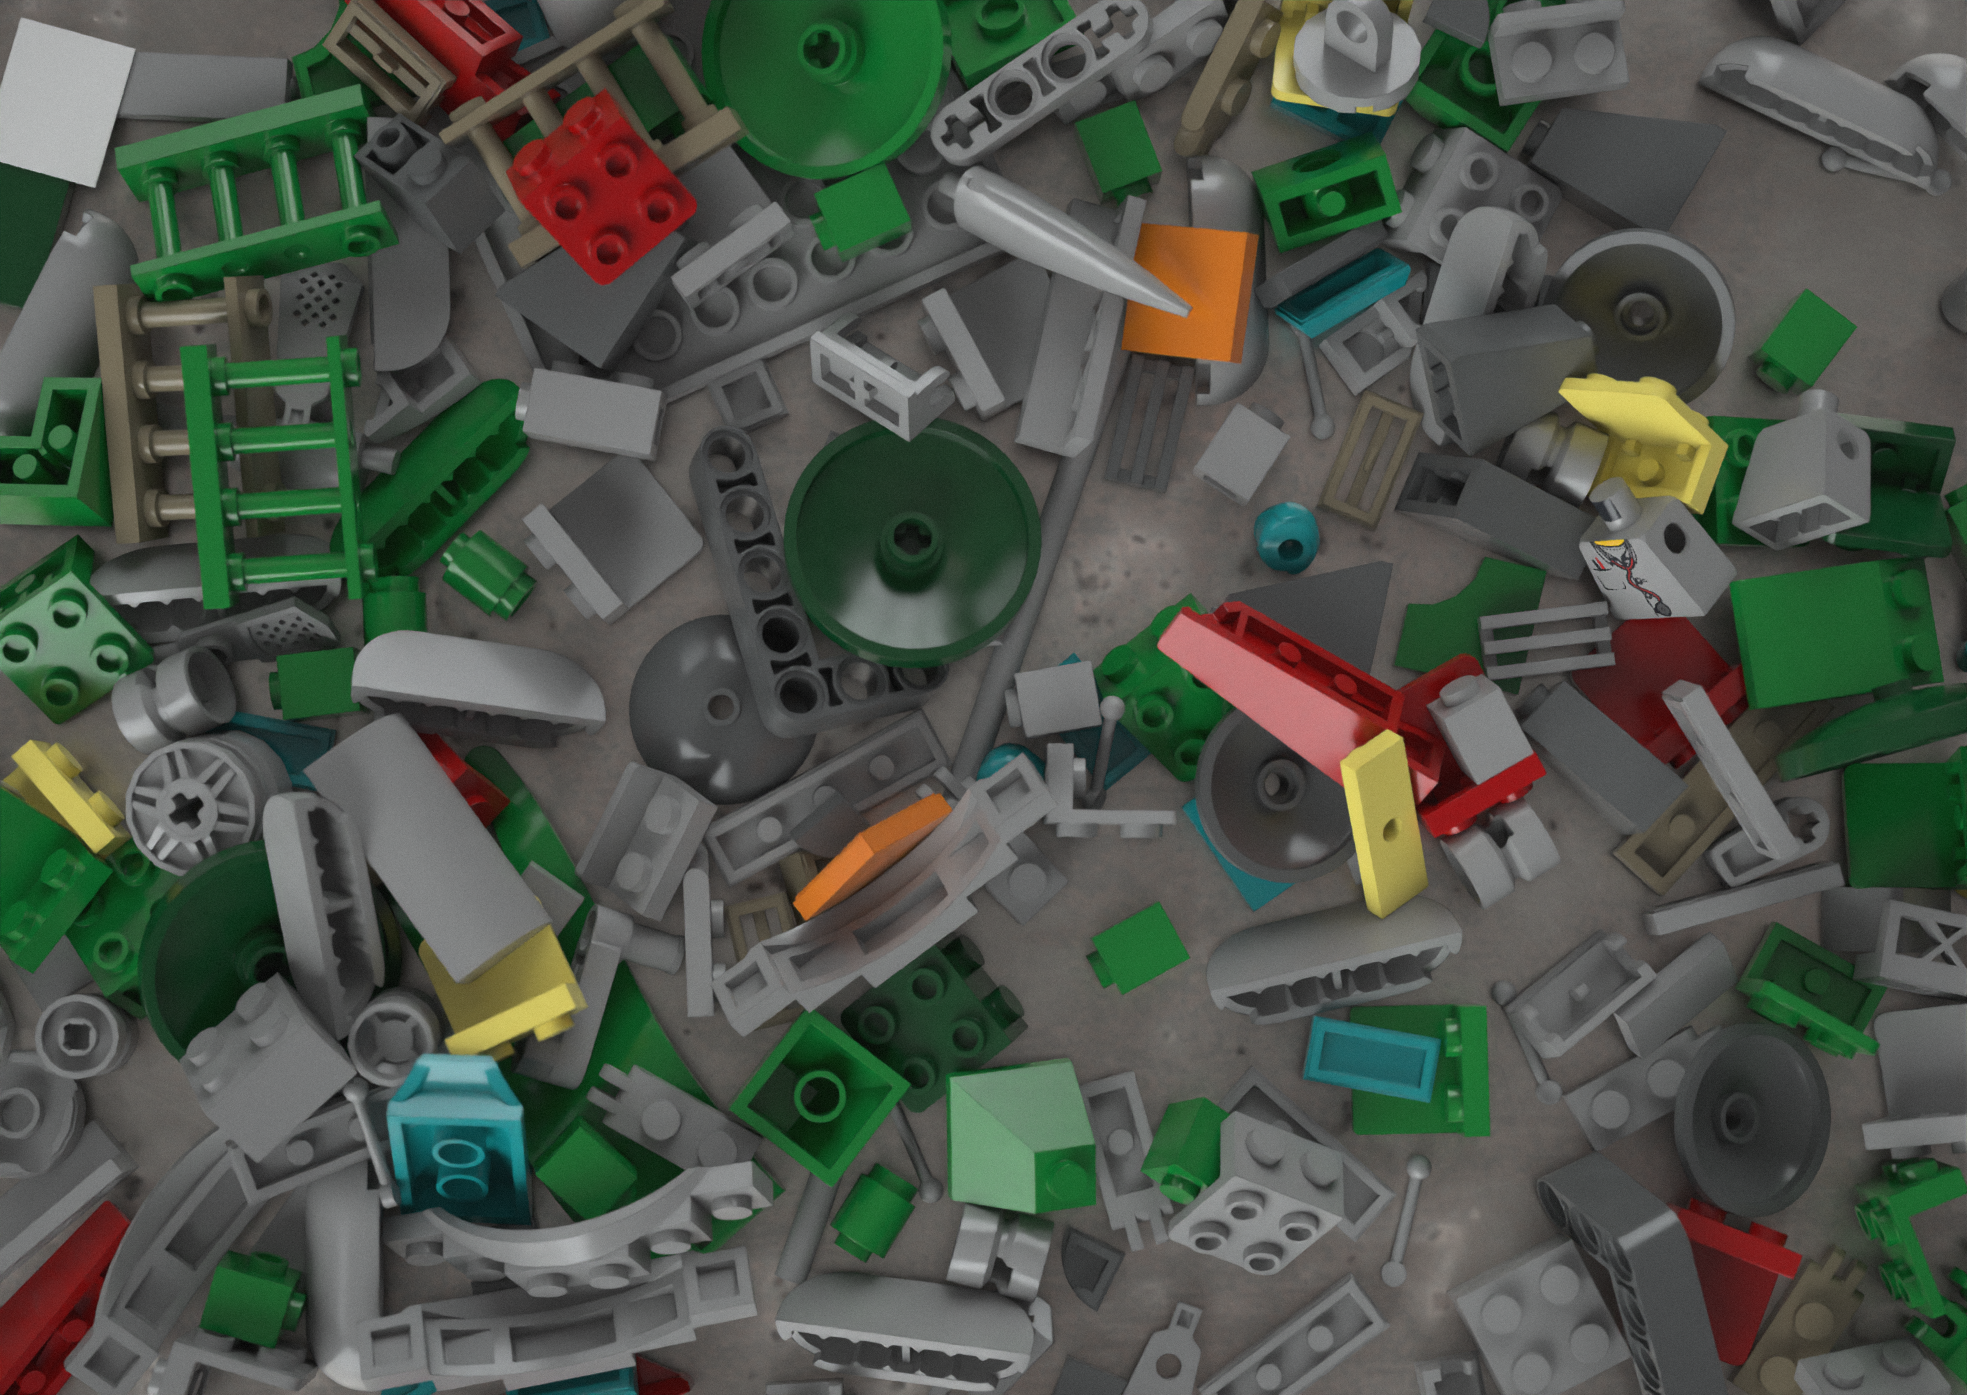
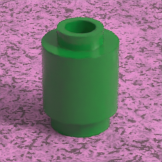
[440,530,538,622]
[362,576,428,646]
[830,1162,919,1263]

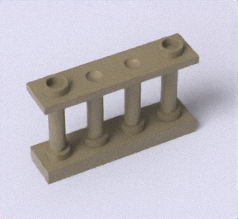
[438,0,750,269]
[93,275,287,544]

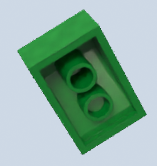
[1729,557,1944,710]

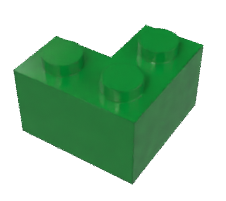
[0,377,114,527]

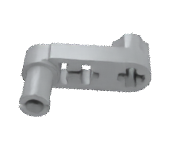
[511,904,685,1090]

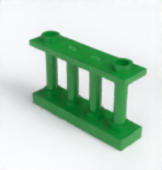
[114,84,400,302]
[180,335,379,610]

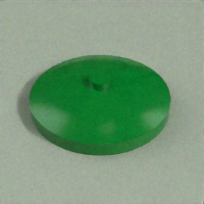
[701,0,952,181]

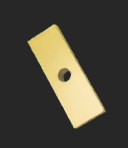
[1340,729,1429,919]

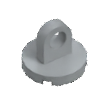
[1293,0,1421,113]

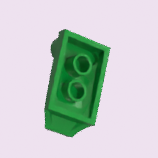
[1404,0,1566,153]

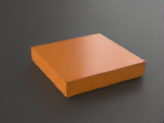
[1121,223,1259,364]
[793,793,953,921]

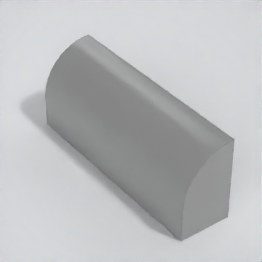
[303,713,553,984]

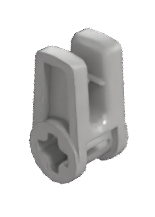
[1702,797,1830,887]

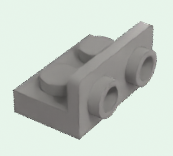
[1487,0,1630,106]
[575,762,718,921]

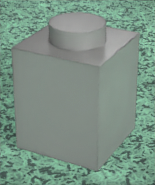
[1192,402,1291,507]
[1004,660,1102,740]
[1426,674,1534,785]

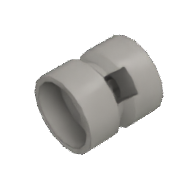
[1495,411,1609,509]
[111,646,236,755]
[1440,797,1561,910]
[348,986,445,1087]
[34,992,139,1079]
[946,1203,1054,1303]

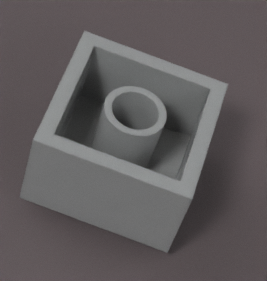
[179,972,358,1163]
[1447,1233,1632,1395]

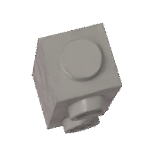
[515,360,667,461]

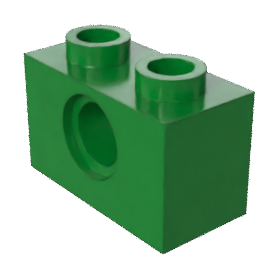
[1251,131,1402,253]

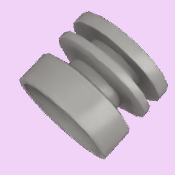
[125,730,292,876]

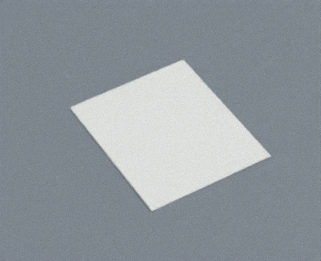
[0,17,136,188]

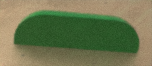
[329,378,530,577]

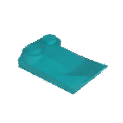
[387,1054,533,1225]

